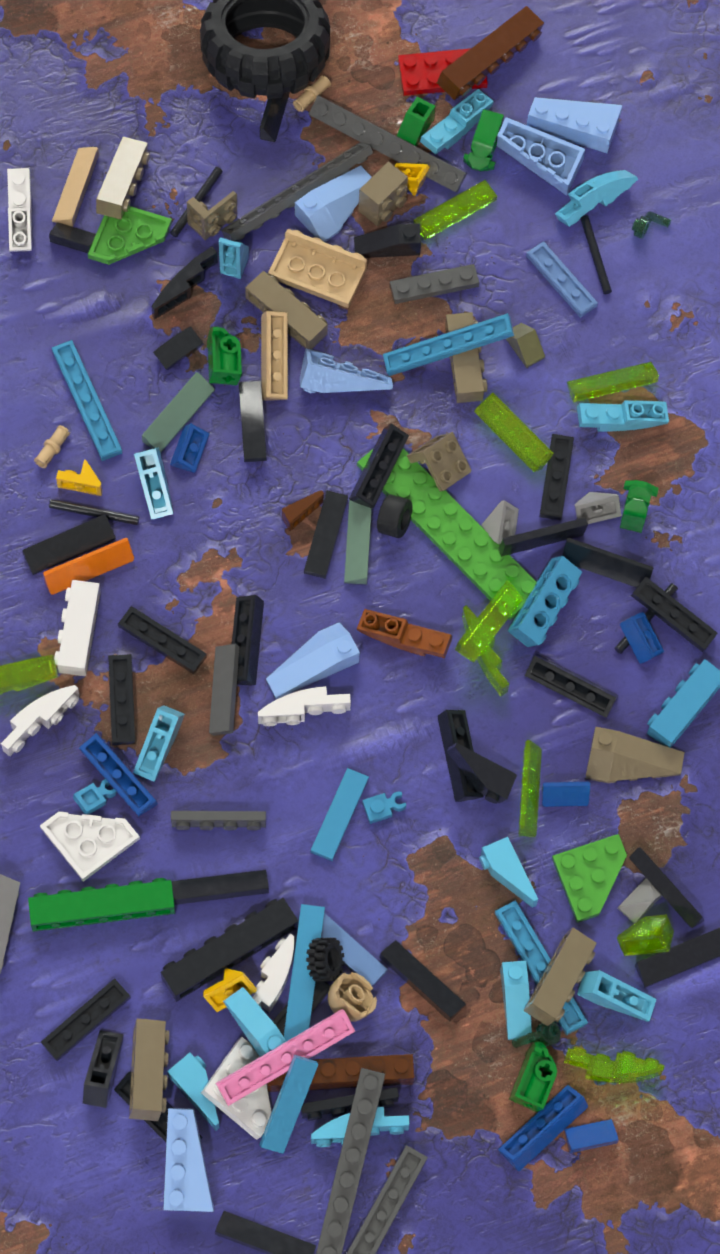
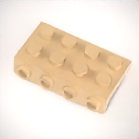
[268,229,367,308]

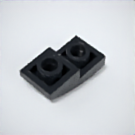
[153,326,204,370]

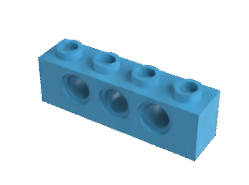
[508,556,582,647]

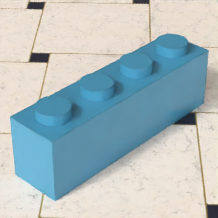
[647,659,720,748]

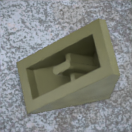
[506,323,545,368]

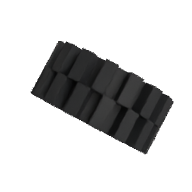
[306,938,345,982]

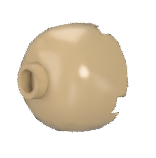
[328,972,377,1022]

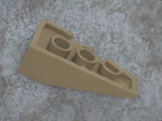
[585,727,685,783]

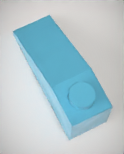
[219,238,249,279]
[134,447,174,520]
[133,705,185,782]
[479,837,538,908]
[500,961,532,1040]
[577,970,656,1022]
[223,987,287,1057]
[167,1052,220,1131]

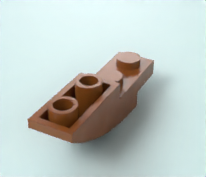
[357,609,453,658]

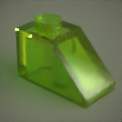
[617,914,674,956]

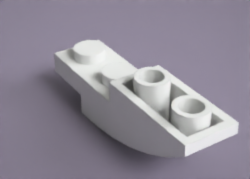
[7,168,32,252]
[1,685,80,756]
[258,686,351,726]
[252,934,294,1013]

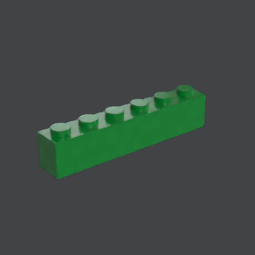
[28,878,175,932]

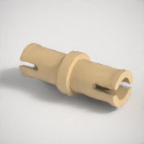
[293,75,331,112]
[34,425,70,468]

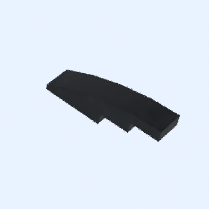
[151,246,218,319]
[239,381,267,462]

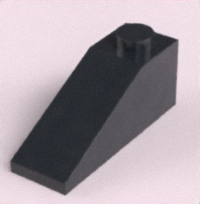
[354,223,421,258]
[447,743,517,804]
[82,1030,124,1108]

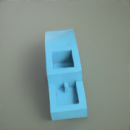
[420,89,494,154]
[555,170,638,227]
[577,400,669,432]
[311,1107,409,1147]

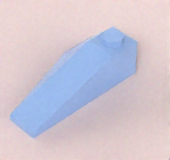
[295,165,372,243]
[300,348,393,393]
[266,623,360,699]

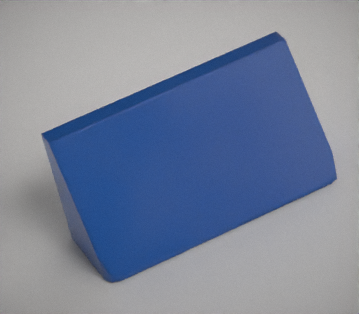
[170,423,210,473]
[620,612,664,664]
[541,782,590,807]
[564,1119,619,1153]

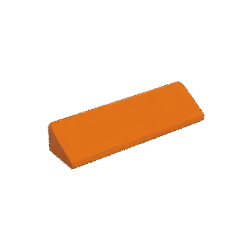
[43,538,134,595]

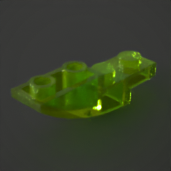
[563,1047,665,1083]

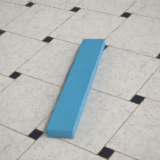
[383,313,514,376]
[52,340,122,461]
[494,900,588,1036]
[284,904,325,1041]

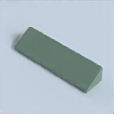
[142,372,215,454]
[344,500,371,585]

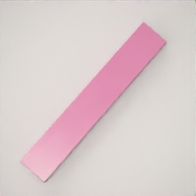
[215,1009,355,1106]

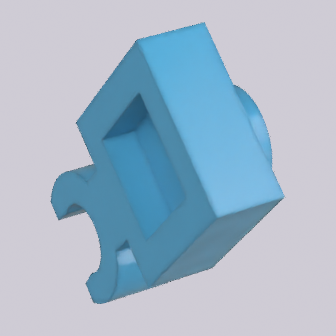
[73,779,117,815]
[362,792,406,824]

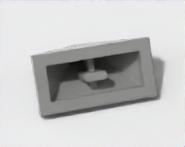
[574,492,622,524]
[481,500,519,545]
[617,878,662,924]

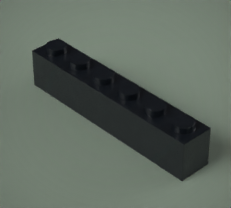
[160,898,299,1002]

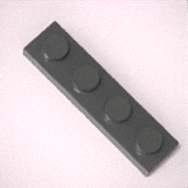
[389,264,480,304]
[171,811,266,831]

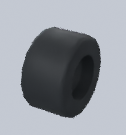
[377,494,413,538]

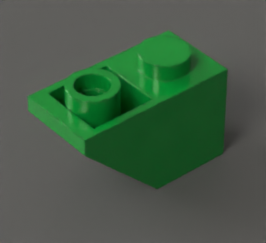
[397,97,436,146]

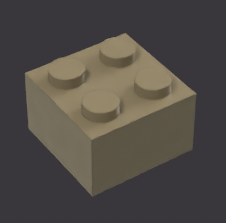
[358,161,408,227]

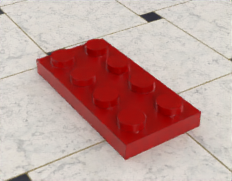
[398,48,488,96]

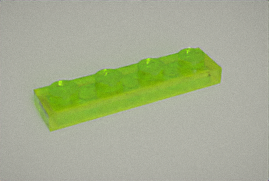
[413,180,497,240]

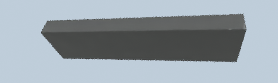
[209,644,239,736]

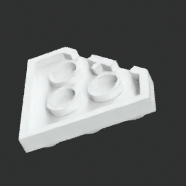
[40,812,140,882]
[201,1037,272,1140]

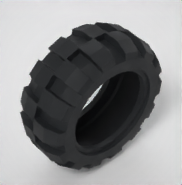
[200,0,330,99]

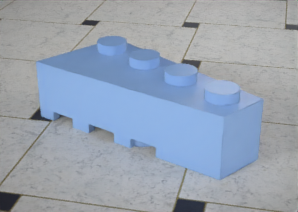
[527,97,623,153]
[497,117,585,196]
[164,1108,214,1212]

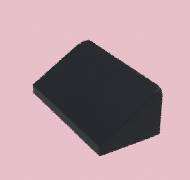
[49,222,96,253]

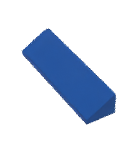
[79,733,158,817]
[498,1085,588,1171]

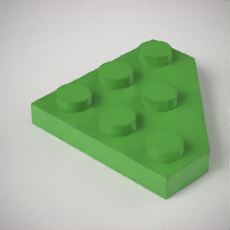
[88,206,172,265]
[552,834,627,923]

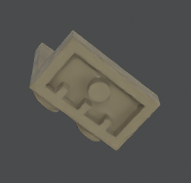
[187,191,237,240]
[407,432,471,491]

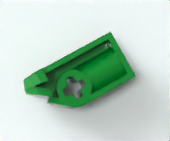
[463,109,504,172]
[206,326,242,385]
[620,480,659,533]
[509,1042,557,1112]

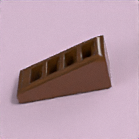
[282,490,324,531]

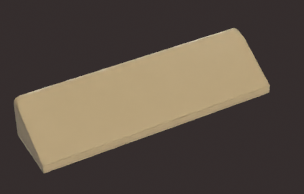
[52,147,99,227]
[261,311,288,401]

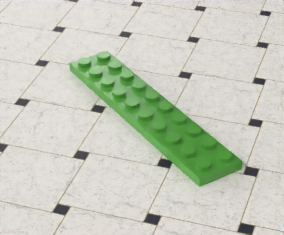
[357,448,537,620]

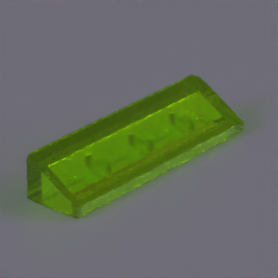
[567,362,659,402]
[474,393,554,472]
[455,580,524,663]
[518,740,542,837]

